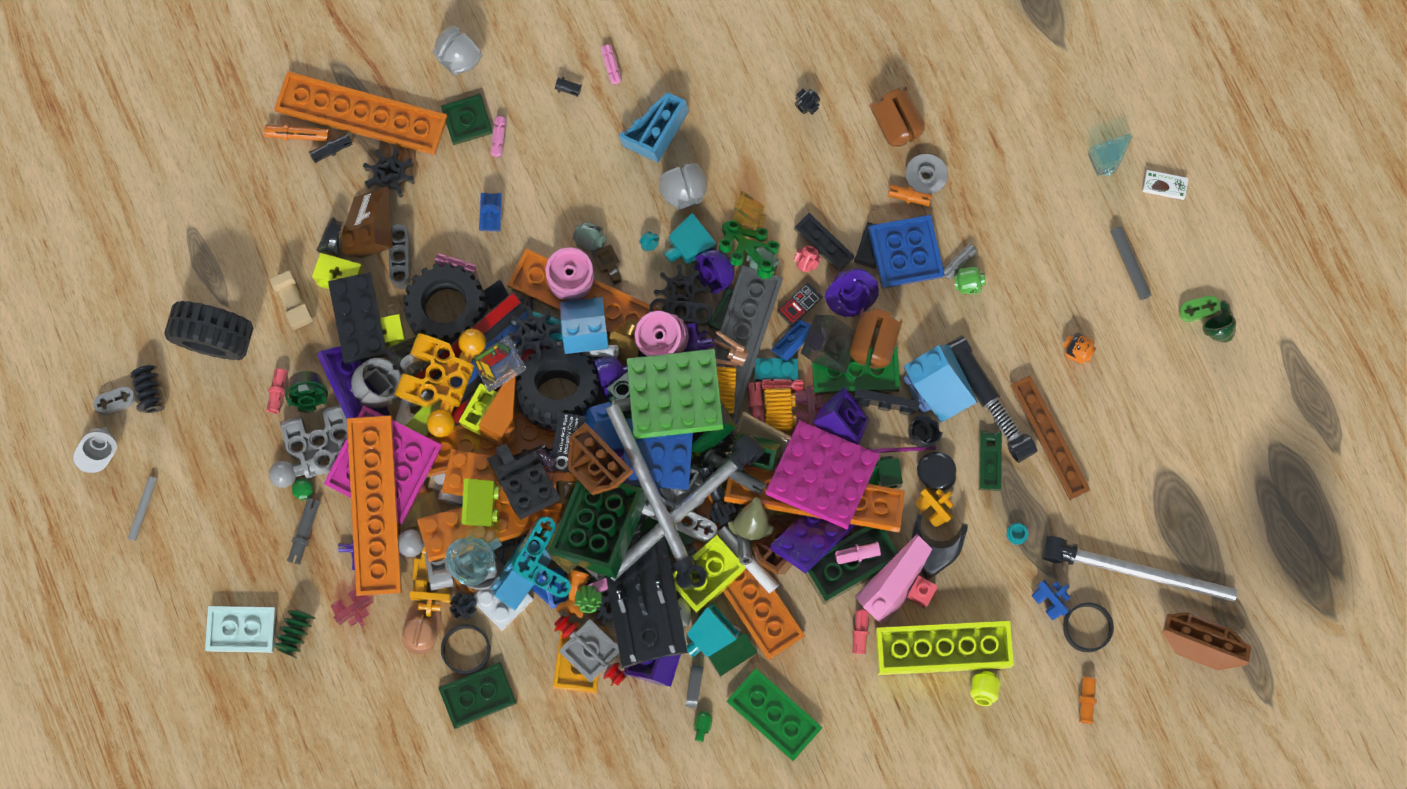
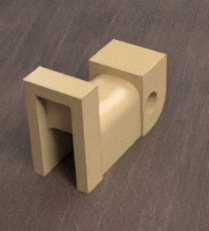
[269,271,314,330]

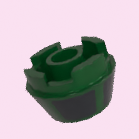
[285,371,328,412]

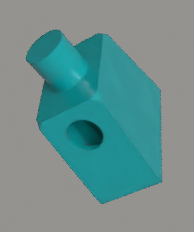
[663,213,717,265]
[687,603,741,657]

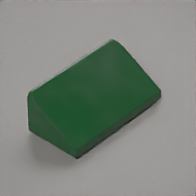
[708,633,757,677]

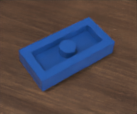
[771,319,816,361]

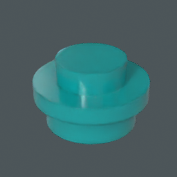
[639,231,659,251]
[1006,523,1029,545]

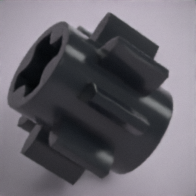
[794,89,820,115]
[709,500,737,527]
[449,592,477,620]

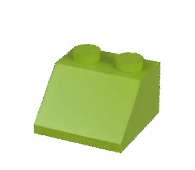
[462,479,500,527]

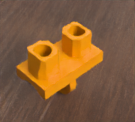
[915,488,954,527]
[409,580,452,617]

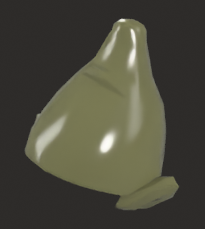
[728,497,775,540]

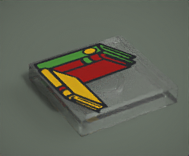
[473,335,526,392]

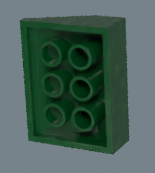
[549,480,647,579]

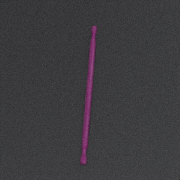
[868,446,936,453]

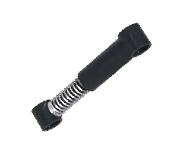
[946,335,1038,463]

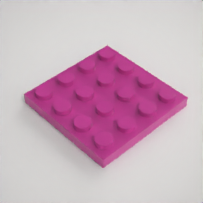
[324,406,443,524]
[766,420,880,529]

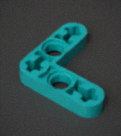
[511,516,571,598]

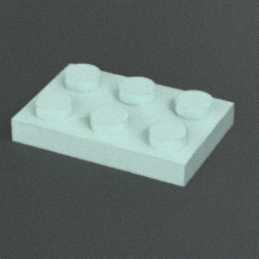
[205,606,276,653]

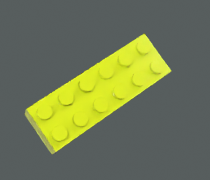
[875,621,1014,675]

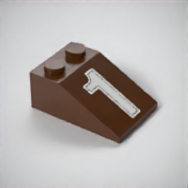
[342,186,392,258]

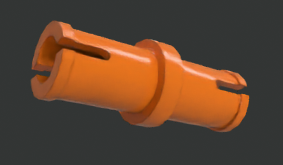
[888,184,932,207]
[1079,677,1097,724]

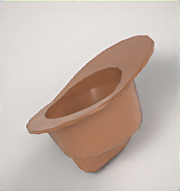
[402,602,441,655]

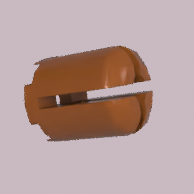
[869,86,925,147]
[850,308,903,369]

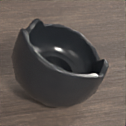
[908,415,943,448]

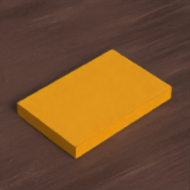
[553,622,606,693]

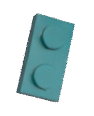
[755,358,798,381]

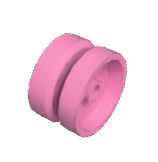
[545,247,594,301]
[635,311,689,356]

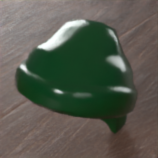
[1202,300,1236,343]

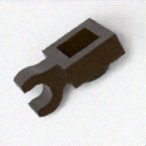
[592,244,622,285]
[556,481,576,520]

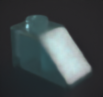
[1088,133,1132,176]

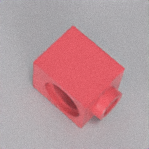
[906,575,938,609]

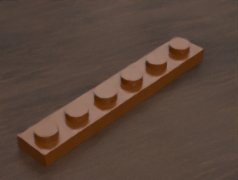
[1010,375,1090,500]

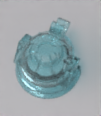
[446,534,502,586]

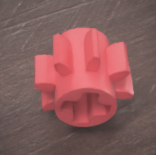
[793,245,821,272]

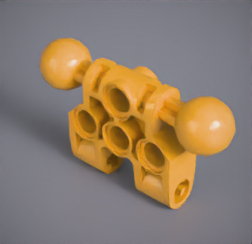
[394,329,486,437]

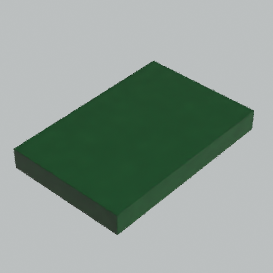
[438,662,517,729]

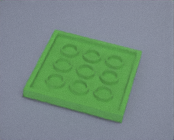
[627,349,723,439]

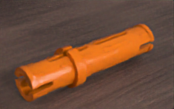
[264,124,330,141]

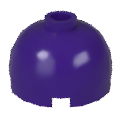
[694,250,735,294]
[592,357,628,401]

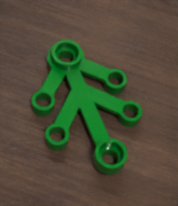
[719,220,780,279]

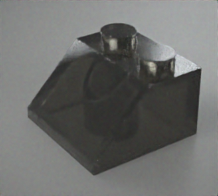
[801,315,855,373]

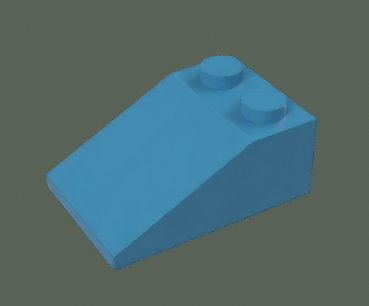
[560,297,608,354]
[904,345,978,422]

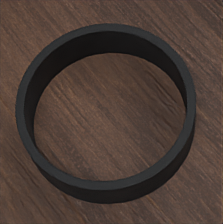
[1063,602,1114,653]
[441,624,491,675]

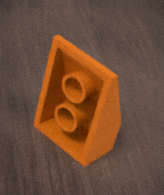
[478,370,517,447]

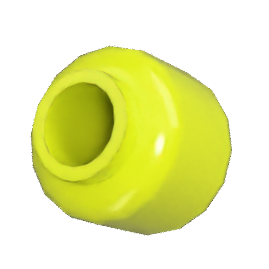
[970,671,1001,706]

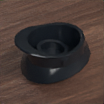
[316,217,343,258]
[917,452,956,491]

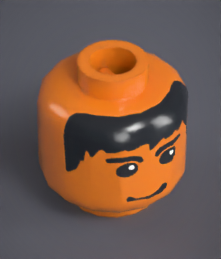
[1063,333,1096,364]

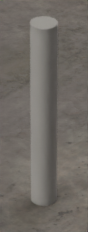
[127,476,157,541]

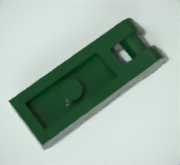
[978,430,1002,491]

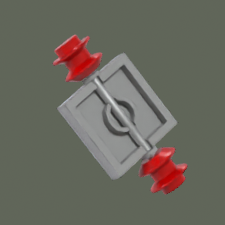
[554,615,627,686]

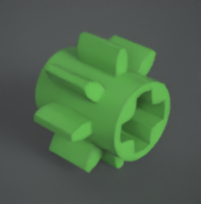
[575,585,602,613]

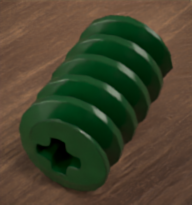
[272,609,316,659]

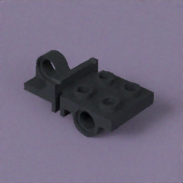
[487,443,560,520]

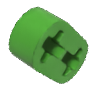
[1179,296,1220,322]

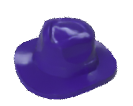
[824,268,879,317]

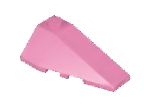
[855,534,932,625]

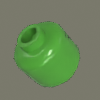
[954,266,986,295]

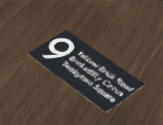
[550,412,586,473]

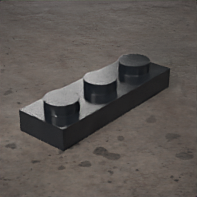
[794,213,854,272]
[853,388,920,415]

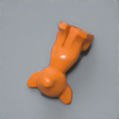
[556,569,590,618]

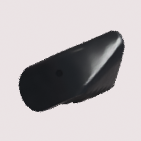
[911,511,968,580]

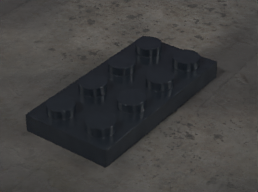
[328,272,388,365]

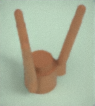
[705,331,749,368]

